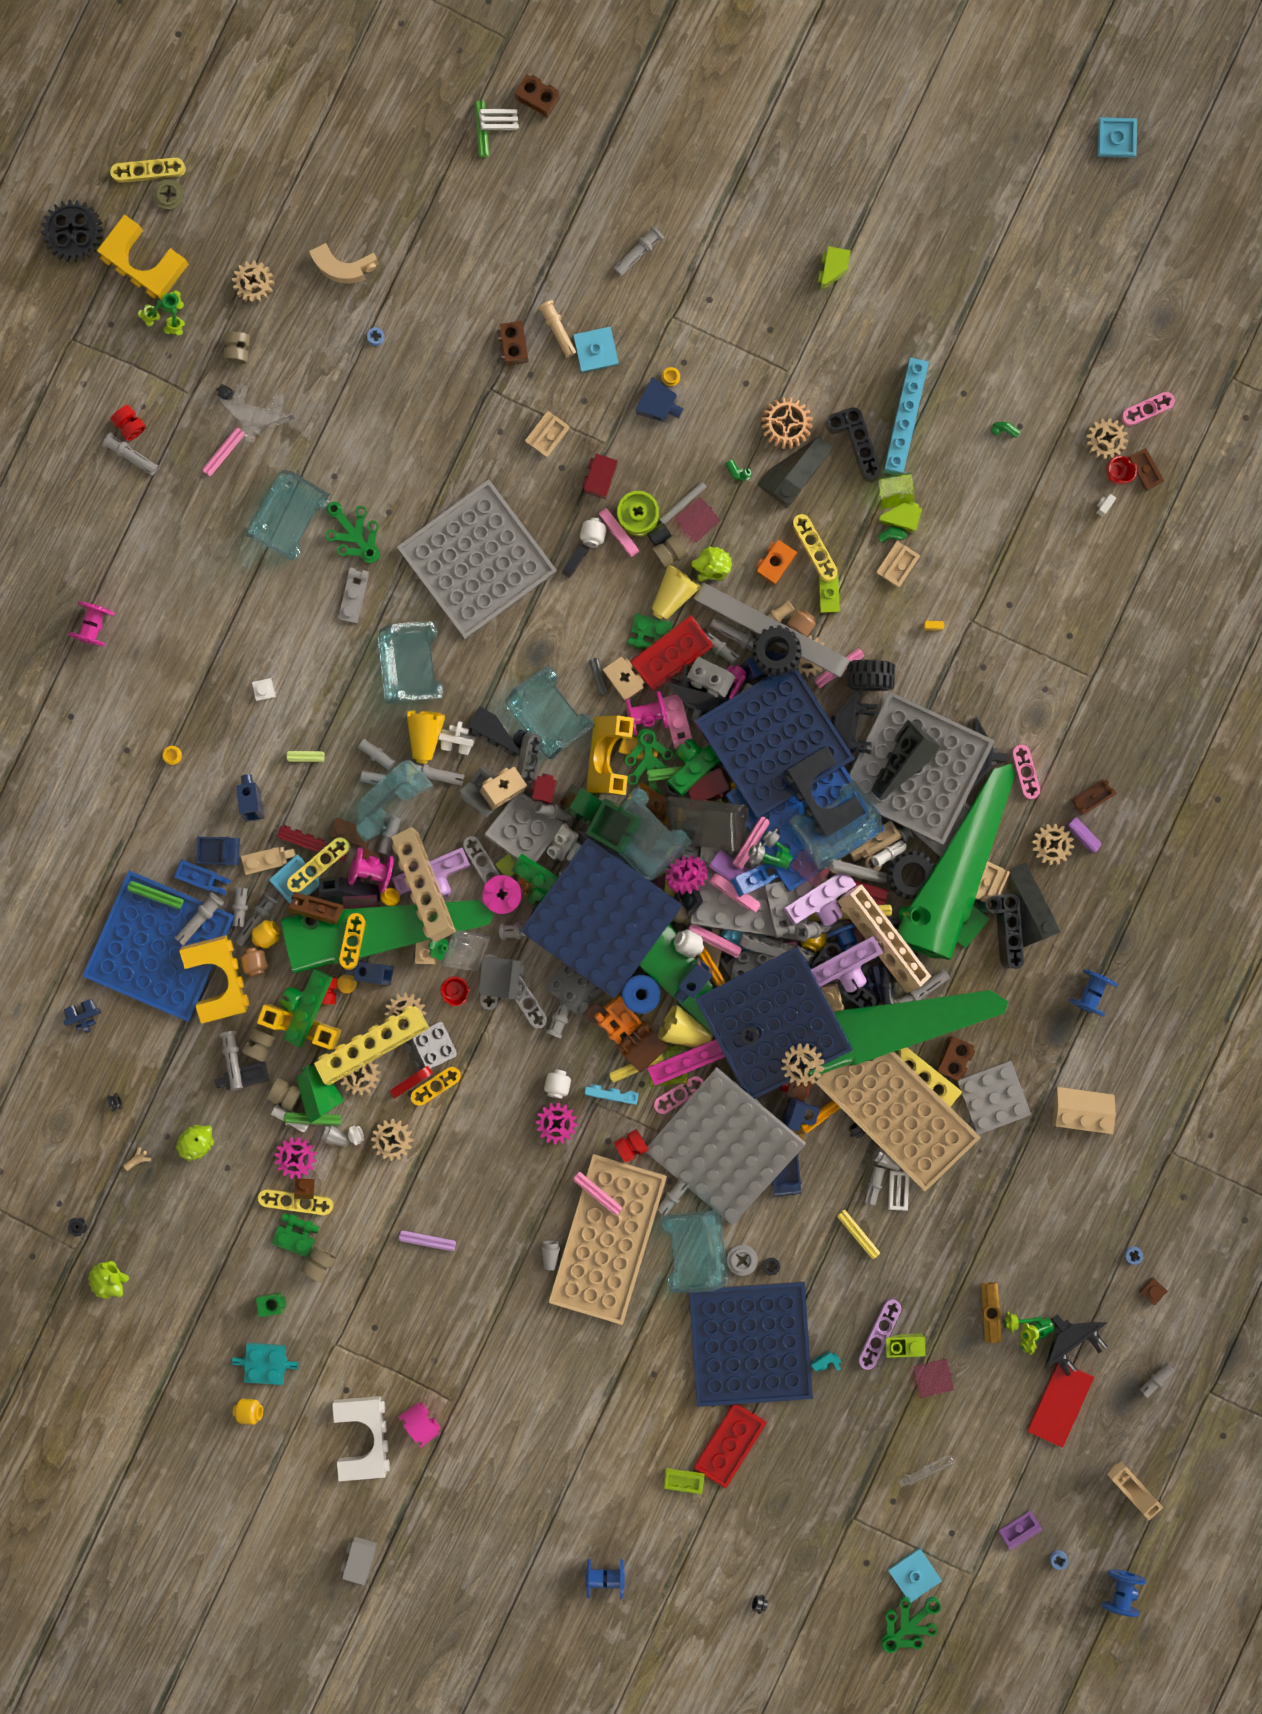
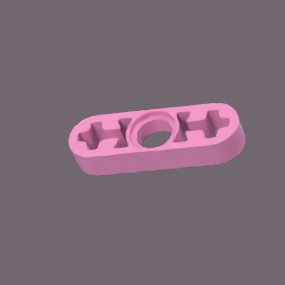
[1121,392,1175,426]
[598,508,639,557]
[1012,745,1040,799]
[709,873,761,913]
[654,1076,704,1114]

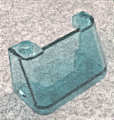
[246,470,330,561]
[378,622,444,704]
[505,665,595,760]
[356,760,433,842]
[789,781,882,870]
[619,787,692,880]
[662,1209,727,1293]

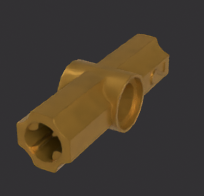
[980,1282,1002,1343]

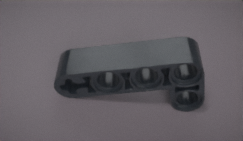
[826,407,880,482]
[978,894,1024,969]
[812,941,876,1008]

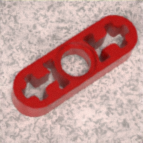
[389,1066,433,1099]

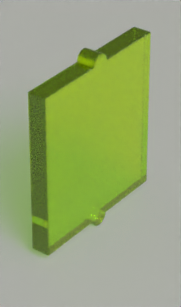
[878,473,915,509]

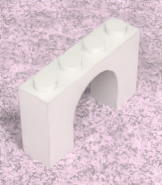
[333,1396,390,1481]

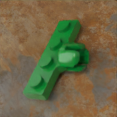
[668,739,720,796]
[511,854,558,908]
[280,969,333,1047]

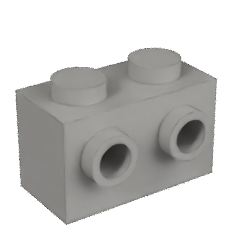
[687,657,735,698]
[341,1537,377,1585]

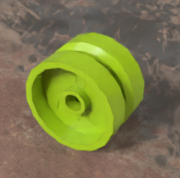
[617,491,659,537]

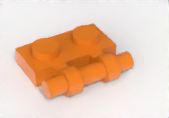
[594,995,643,1044]

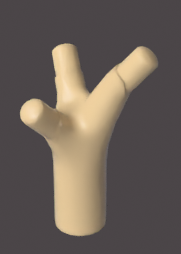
[123,1147,151,1171]

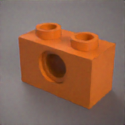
[756,539,797,587]

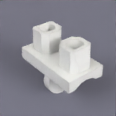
[439,721,476,755]
[547,823,579,862]

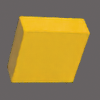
[923,620,944,631]

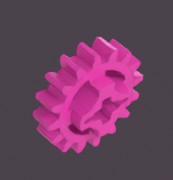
[665,855,708,894]
[536,1102,578,1145]
[275,1137,317,1179]

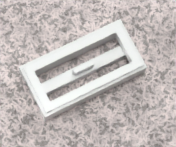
[479,109,519,130]
[888,1170,909,1211]

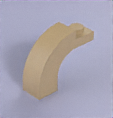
[309,243,379,284]
[1107,1461,1163,1520]

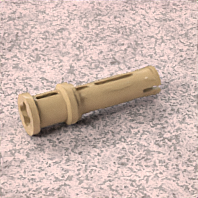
[538,300,577,358]

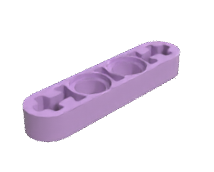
[858,1299,901,1370]

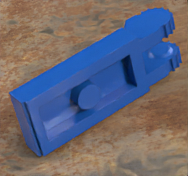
[174,859,231,895]
[731,864,779,897]

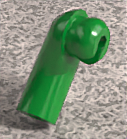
[991,422,1020,438]
[725,459,752,481]
[877,526,907,543]

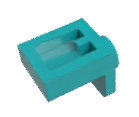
[810,1350,841,1372]

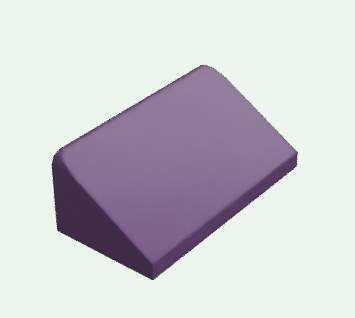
[1066,817,1101,853]
[709,850,750,883]
[998,1510,1042,1550]

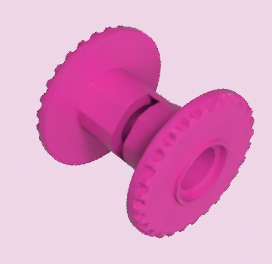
[68,601,115,647]
[625,691,668,736]
[348,848,394,893]

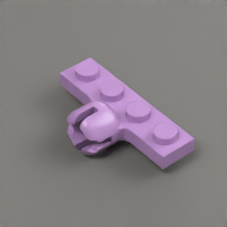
[392,848,470,899]
[783,873,856,926]
[811,936,883,992]

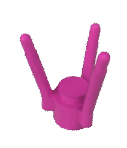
[726,665,747,700]

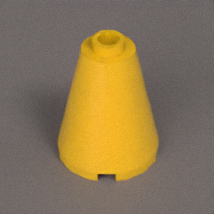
[407,710,445,763]

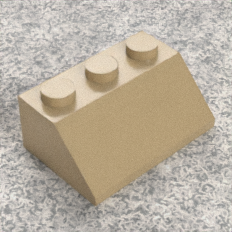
[1052,1087,1116,1134]

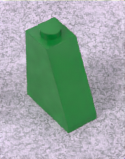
[296,1064,345,1124]

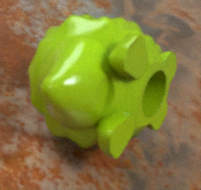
[691,546,732,581]
[176,1125,214,1162]
[88,1261,129,1299]

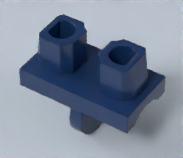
[864,965,895,1001]
[63,999,102,1033]

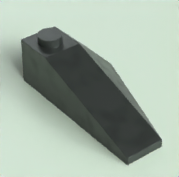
[757,436,833,508]
[871,720,940,801]
[1008,862,1060,947]

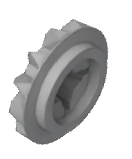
[727,1245,758,1276]

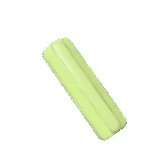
[287,751,325,762]

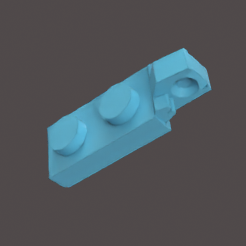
[584,1084,639,1105]

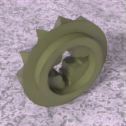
[153,179,184,210]

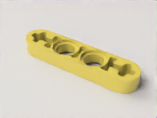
[110,158,186,183]
[793,514,838,582]
[287,838,350,892]
[258,1189,334,1215]

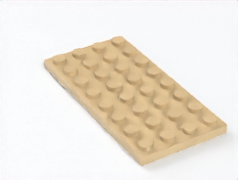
[815,1052,980,1191]
[549,1154,667,1325]

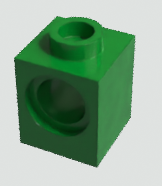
[256,1292,287,1317]

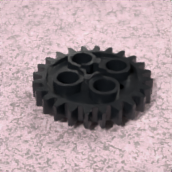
[41,199,104,263]

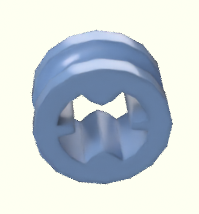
[367,327,385,347]
[1125,1246,1143,1265]
[1050,1550,1068,1570]

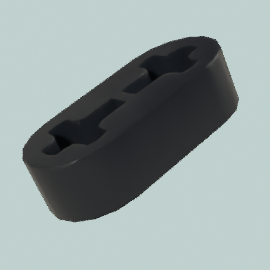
[562,543,589,579]

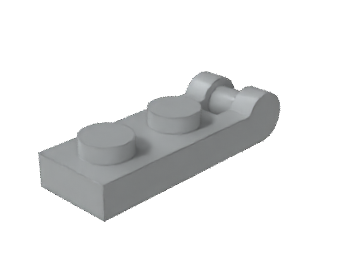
[338,567,369,624]
[764,881,796,938]

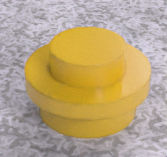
[661,367,680,387]
[162,746,182,765]
[381,888,400,906]
[338,974,357,993]

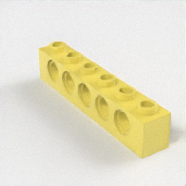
[314,1006,430,1085]
[897,1047,962,1107]

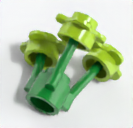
[138,290,185,336]
[1003,1312,1054,1355]

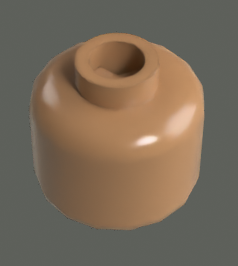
[787,609,816,637]
[241,947,268,977]

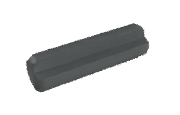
[589,658,609,695]

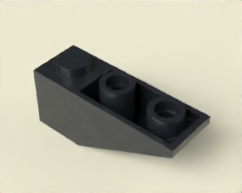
[468,706,520,756]
[319,877,380,906]

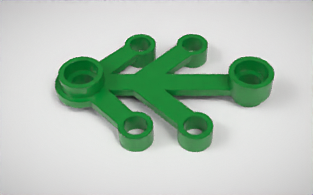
[325,502,380,563]
[624,729,673,796]
[880,1596,941,1653]

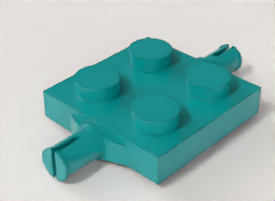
[232,1342,299,1385]

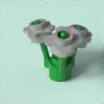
[748,828,793,869]

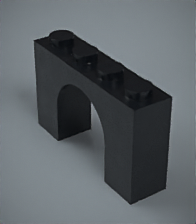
[783,746,865,837]

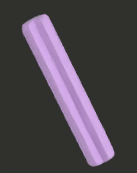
[399,1230,456,1251]

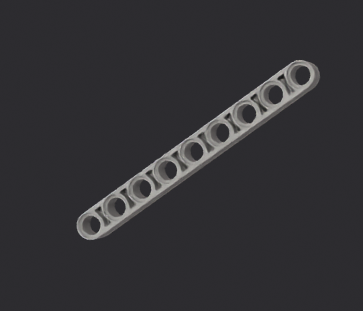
[692,582,850,678]

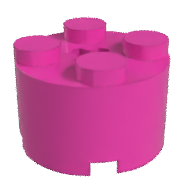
[483,875,522,914]
[398,1402,441,1448]

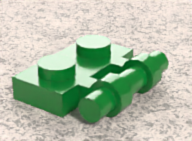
[628,613,673,650]
[272,1213,320,1258]

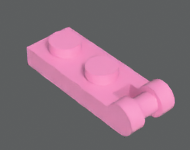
[663,694,692,750]

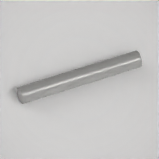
[659,482,706,524]

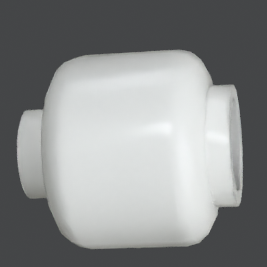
[580,518,606,548]
[674,930,704,958]
[544,1070,571,1099]

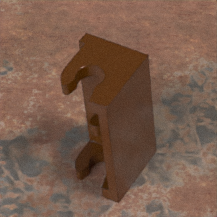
[1070,779,1117,815]

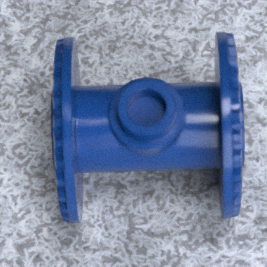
[826,923,858,952]
[1069,969,1118,1017]
[622,975,660,1014]
[586,1559,625,1599]
[1101,1569,1146,1617]

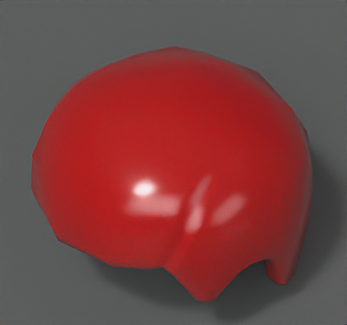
[1106,456,1137,485]
[440,976,469,1006]

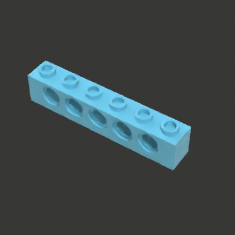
[883,357,929,477]

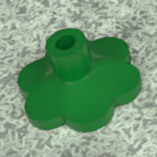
[428,938,449,960]

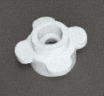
[348,1126,364,1146]

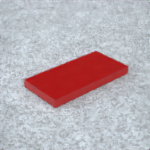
[630,615,714,691]
[1027,1363,1094,1448]
[693,1404,767,1489]

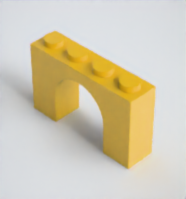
[97,214,189,300]
[586,715,634,795]
[180,935,249,1024]
[257,1004,342,1050]

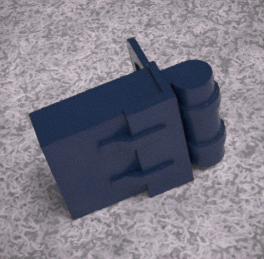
[196,836,241,866]
[782,1097,819,1132]
[772,1154,802,1197]

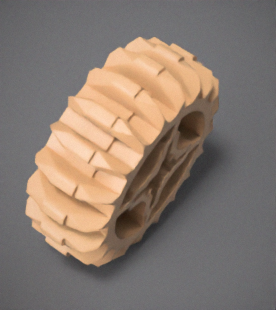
[761,397,813,449]

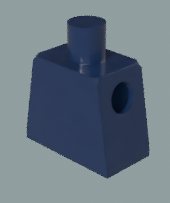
[636,377,684,422]
[740,650,786,683]
[236,774,265,822]
[674,957,713,1003]
[345,961,394,985]

